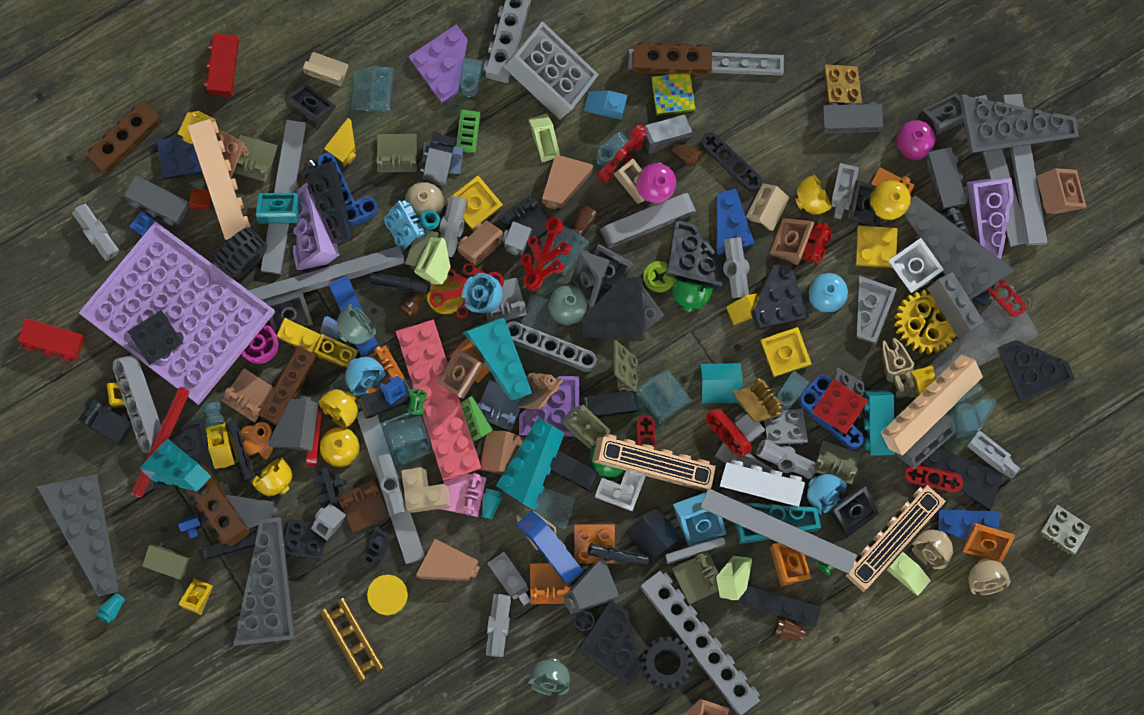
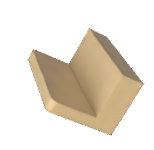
[303,52,349,87]
[746,184,789,231]

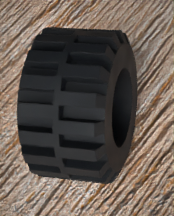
[215,227,267,280]
[641,637,693,690]

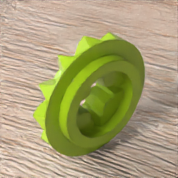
[643,261,675,293]

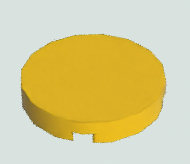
[426,275,465,315]
[367,575,408,616]

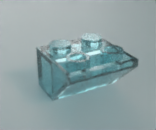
[351,66,394,112]
[540,226,590,278]
[637,370,692,425]
[951,398,997,439]
[380,413,434,467]

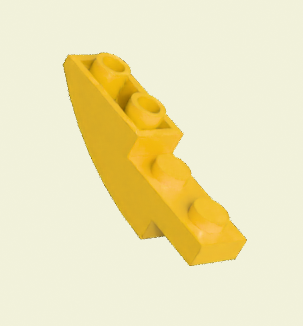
[277,318,358,368]

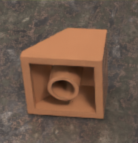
[1037,168,1087,214]
[458,220,503,268]

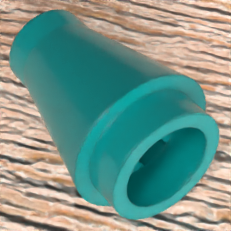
[420,210,440,231]
[481,489,502,519]
[96,593,125,624]

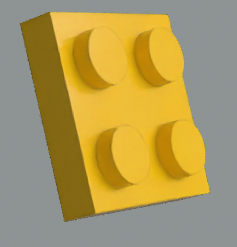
[448,176,503,230]
[856,226,897,268]
[760,327,811,378]

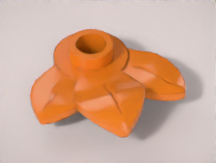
[240,422,273,459]

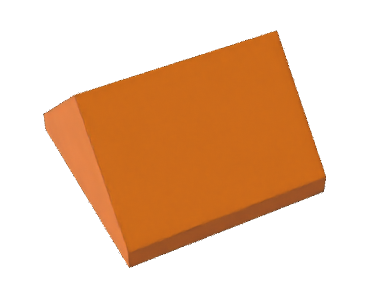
[963,522,1015,563]
[770,543,811,587]

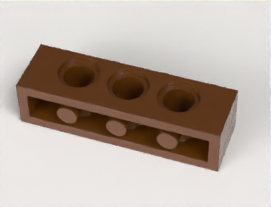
[633,42,712,75]
[87,101,162,176]
[259,346,318,427]
[185,465,251,547]

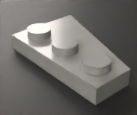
[857,276,897,344]

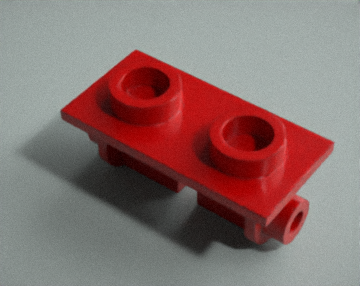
[802,223,832,266]

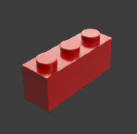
[204,33,239,97]
[18,318,86,362]

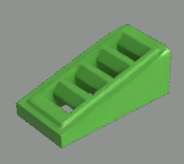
[456,110,480,153]
[461,396,492,442]

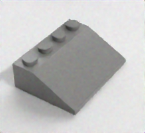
[503,21,599,120]

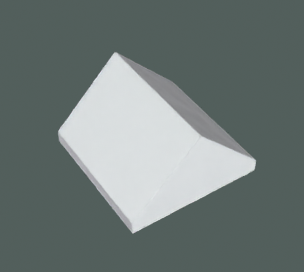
[889,238,944,293]

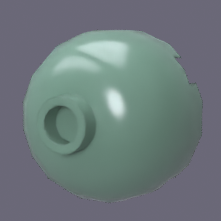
[548,285,588,326]
[337,304,376,344]
[528,658,570,695]

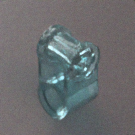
[460,57,484,97]
[596,131,633,167]
[776,371,810,410]

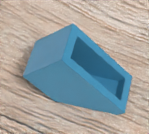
[584,91,627,120]

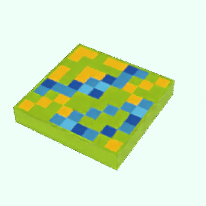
[651,74,695,116]

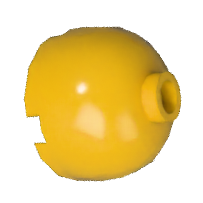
[795,175,832,215]
[870,180,911,220]
[318,389,358,428]
[319,427,360,468]
[251,457,292,496]

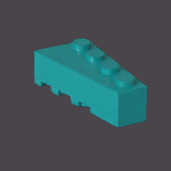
[463,318,532,400]
[496,417,564,511]
[735,502,821,544]

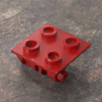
[812,379,868,434]

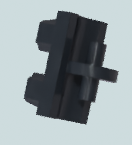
[312,467,347,506]
[363,526,394,565]

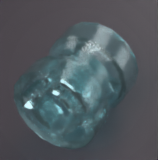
[201,402,225,427]

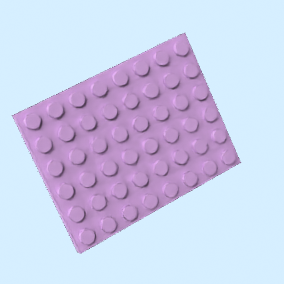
[79,222,275,405]

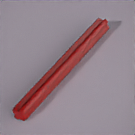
[132,387,190,498]

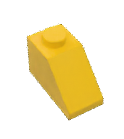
[178,111,216,144]
[324,118,356,167]
[206,423,234,469]

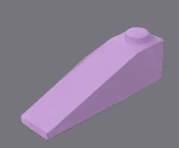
[967,178,1014,259]
[293,183,339,270]

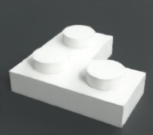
[595,471,645,511]

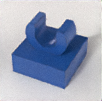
[129,211,157,237]
[380,377,406,404]
[178,514,200,538]

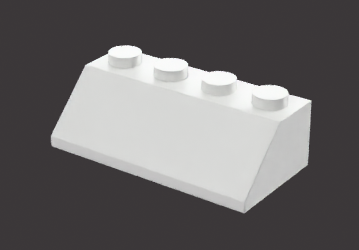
[720,460,805,507]

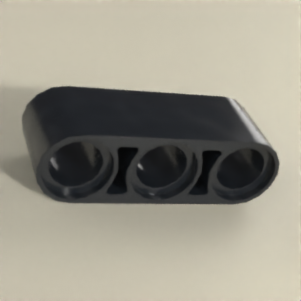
[358,379,414,419]
[579,391,639,418]
[550,451,599,491]

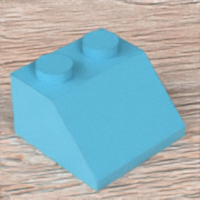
[673,492,726,547]

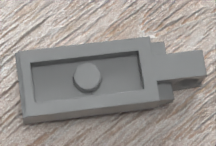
[831,163,859,219]
[967,431,1020,479]
[488,552,531,606]

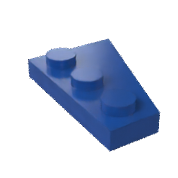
[717,188,754,256]
[938,510,999,540]

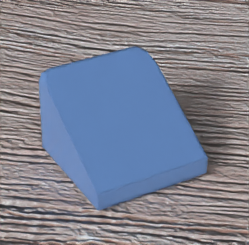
[320,316,340,341]

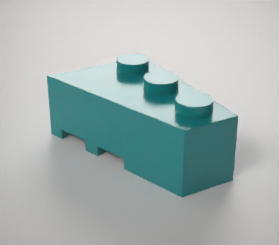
[864,390,895,455]
[140,439,211,491]

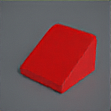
[189,189,211,210]

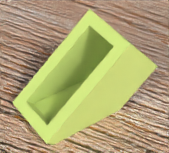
[529,113,560,163]
[414,237,450,284]
[887,552,931,596]
[716,556,752,600]

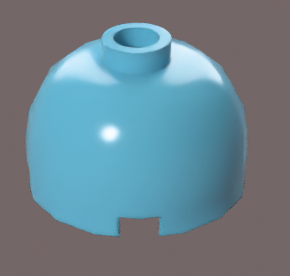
[462,273,503,314]
[808,273,848,313]
[345,357,385,397]
[807,474,847,514]

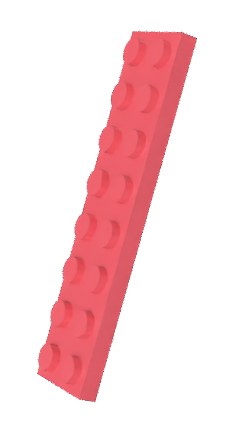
[396,320,482,482]

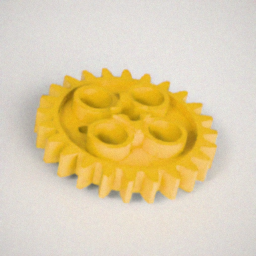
[894,290,956,355]

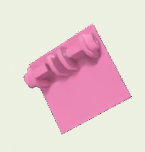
[439,473,486,517]

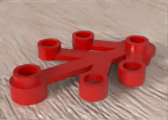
[597,124,647,183]
[521,217,571,291]
[429,263,504,319]

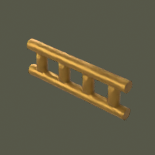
[319,598,384,682]

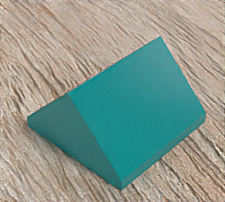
[256,193,299,224]
[700,363,743,404]

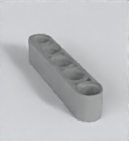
[600,193,696,248]
[507,322,597,372]
[113,355,161,453]

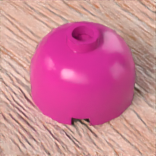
[896,120,935,160]
[636,163,676,203]
[241,325,279,364]

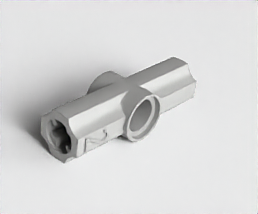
[439,196,467,258]
[72,203,120,261]
[723,237,750,298]
[756,440,816,479]
[374,454,407,517]
[486,594,511,657]

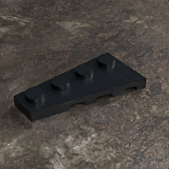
[300,162,353,244]
[921,448,1004,511]

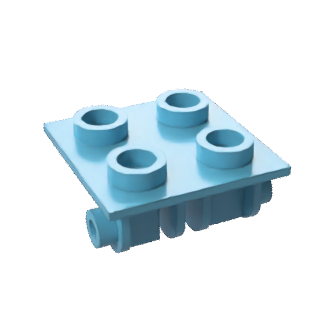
[384,201,425,252]

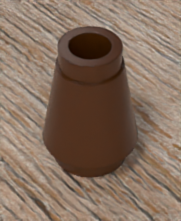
[672,143,702,167]
[572,205,598,236]
[398,292,426,319]
[773,619,805,641]

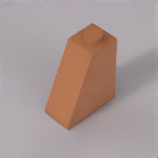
[542,154,593,209]
[416,539,480,581]

